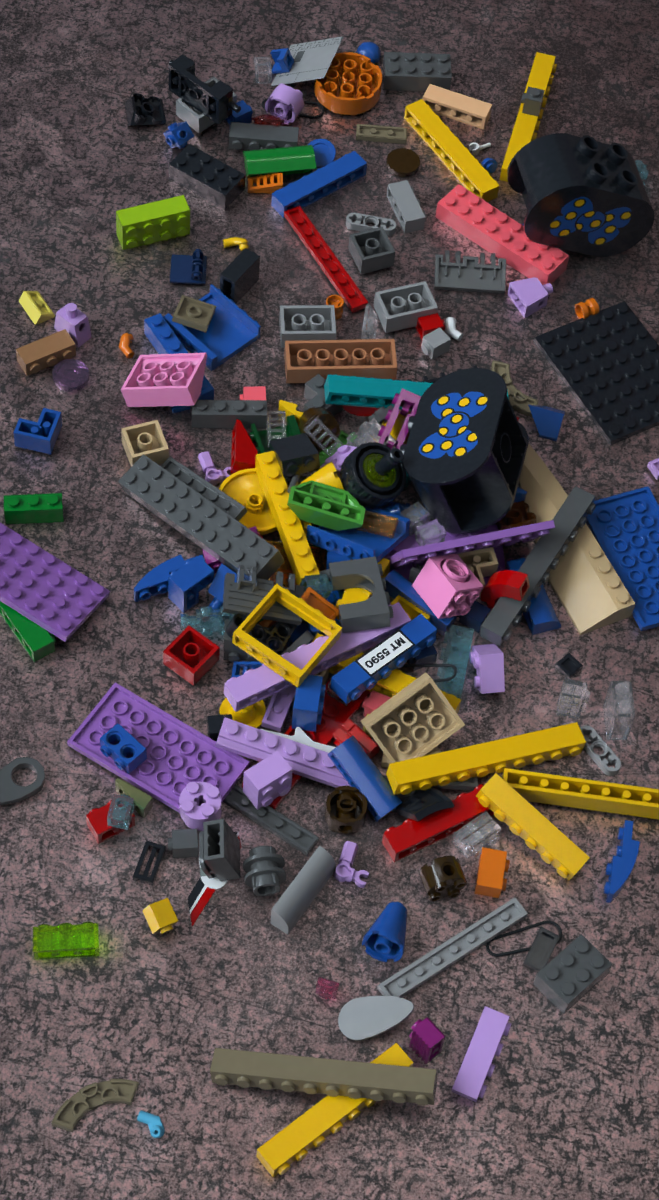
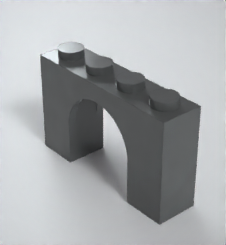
[329,556,393,633]

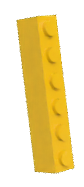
[476,773,590,880]

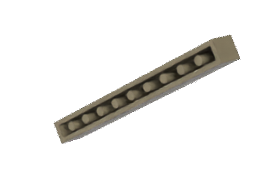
[210,1048,437,1106]

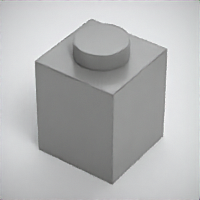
[421,328,451,360]

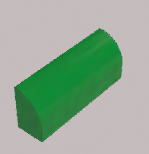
[243,145,316,179]

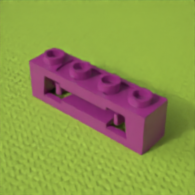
[378,388,421,449]

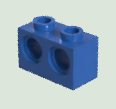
[100,723,147,774]

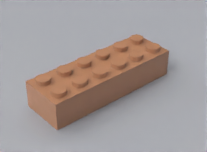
[284,339,398,383]

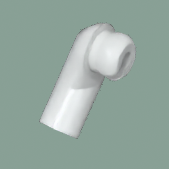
[445,317,463,341]

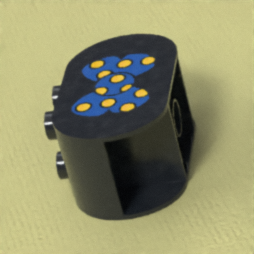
[507,133,654,257]
[400,368,529,534]

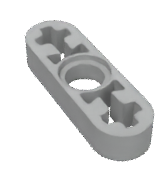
[346,212,396,236]
[580,725,621,776]

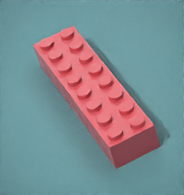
[435,184,569,285]

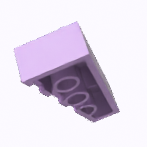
[452,1006,512,1102]

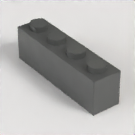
[229,122,299,151]
[192,400,267,429]

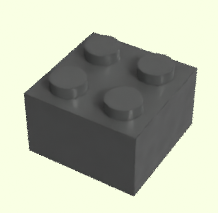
[348,227,395,274]

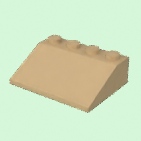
[361,672,465,763]

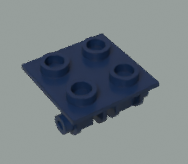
[170,249,207,284]

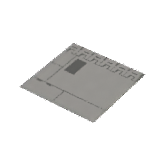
[271,36,344,86]

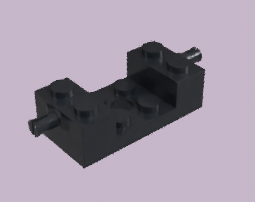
[168,54,241,125]

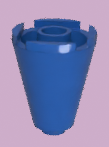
[362,902,407,962]

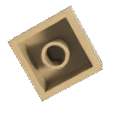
[121,420,169,467]

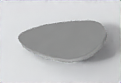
[338,996,414,1041]

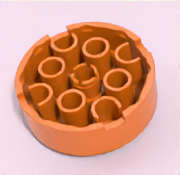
[314,52,382,116]

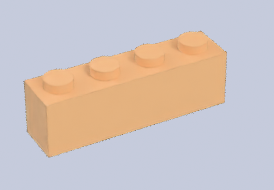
[422,84,493,130]

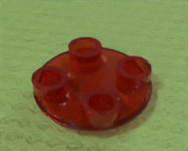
[251,114,285,126]

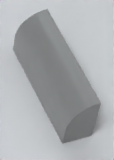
[270,845,336,935]

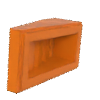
[248,173,283,194]

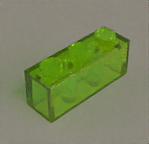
[33,922,100,960]

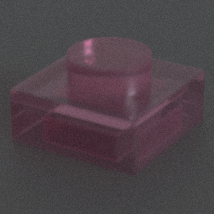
[315,977,340,999]

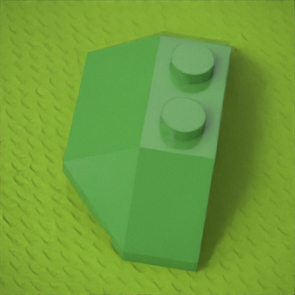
[287,480,366,531]

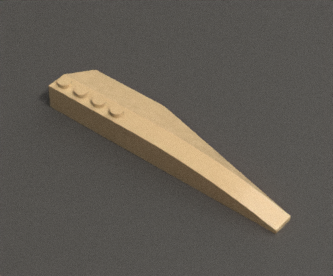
[519,444,635,635]

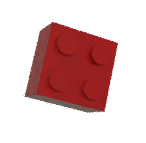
[163,626,220,686]

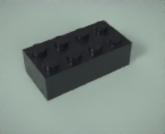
[169,144,246,210]

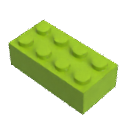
[116,195,190,250]

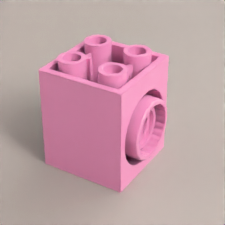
[412,553,484,619]

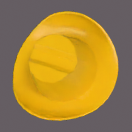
[219,698,266,728]

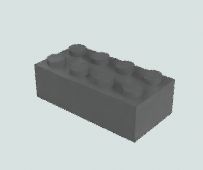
[383,52,452,92]

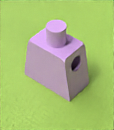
[507,277,553,318]
[54,303,92,348]

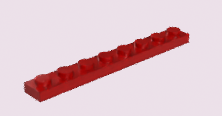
[284,206,368,313]

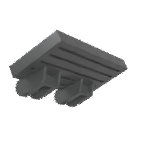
[434,250,506,294]
[222,564,304,625]

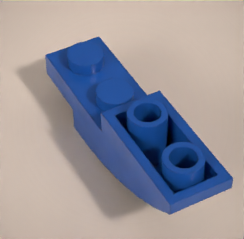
[134,555,205,602]
[604,820,640,903]

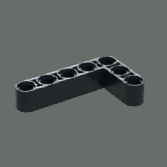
[226,584,317,654]

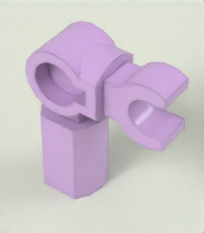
[198,451,231,486]
[334,841,369,888]

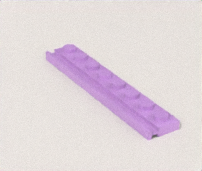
[215,717,380,788]

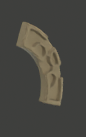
[491,360,539,418]
[51,1079,139,1133]

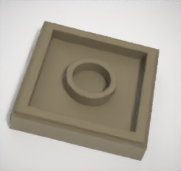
[172,295,216,332]

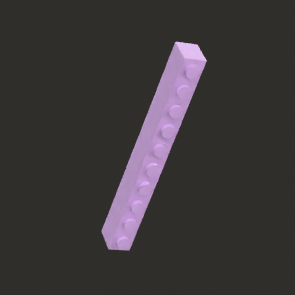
[224,602,411,712]

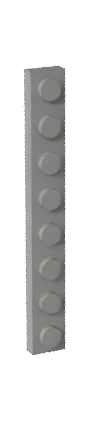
[377,898,528,998]

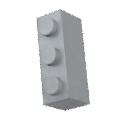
[387,180,427,234]

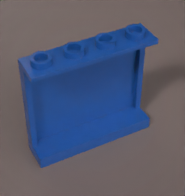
[163,284,261,371]
[307,507,410,563]

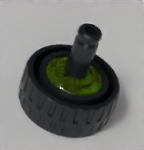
[340,442,406,509]

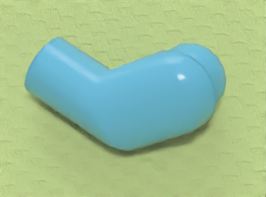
[137,1110,165,1138]

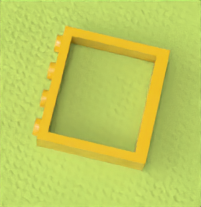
[232,584,342,688]

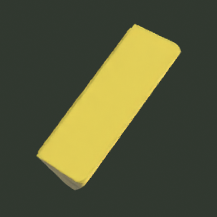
[19,291,55,325]

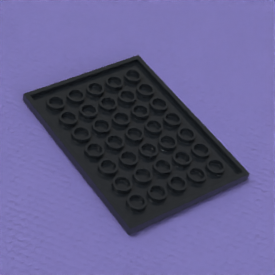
[533,301,659,446]

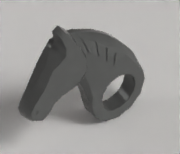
[0,757,45,805]

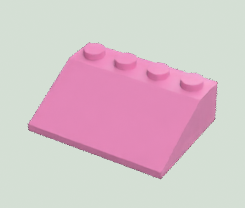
[121,353,207,407]

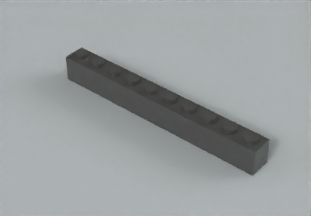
[480,486,596,647]

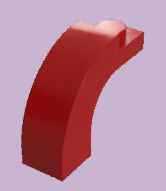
[480,570,530,610]

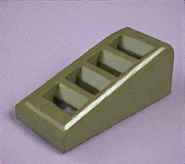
[115,778,153,818]

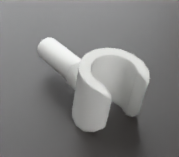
[469,142,491,156]

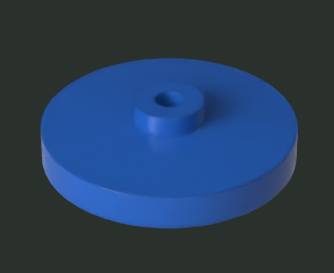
[308,139,336,168]

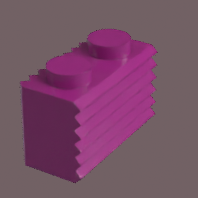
[409,1017,446,1064]

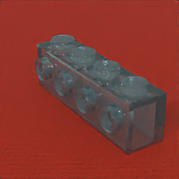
[435,625,474,699]

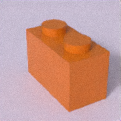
[474,847,510,898]

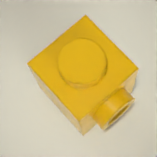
[142,898,178,934]

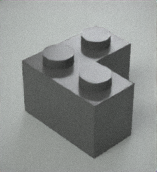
[304,374,343,416]

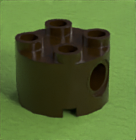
[299,407,341,450]
[324,786,367,834]
[419,856,467,902]

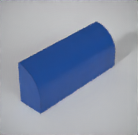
[505,558,561,635]
[384,570,457,636]
[327,736,402,822]

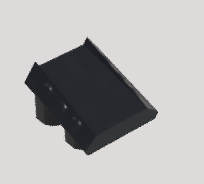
[125,93,166,126]

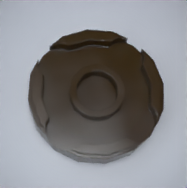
[386,148,420,177]

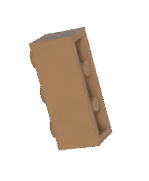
[16,329,76,376]

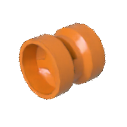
[326,295,344,320]
[575,298,599,319]

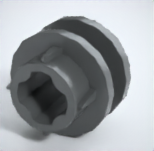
[243,846,287,896]

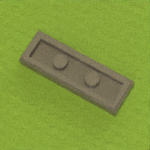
[356,124,407,144]

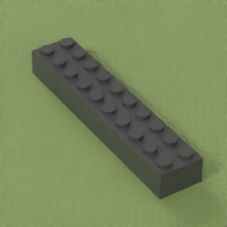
[118,454,285,581]

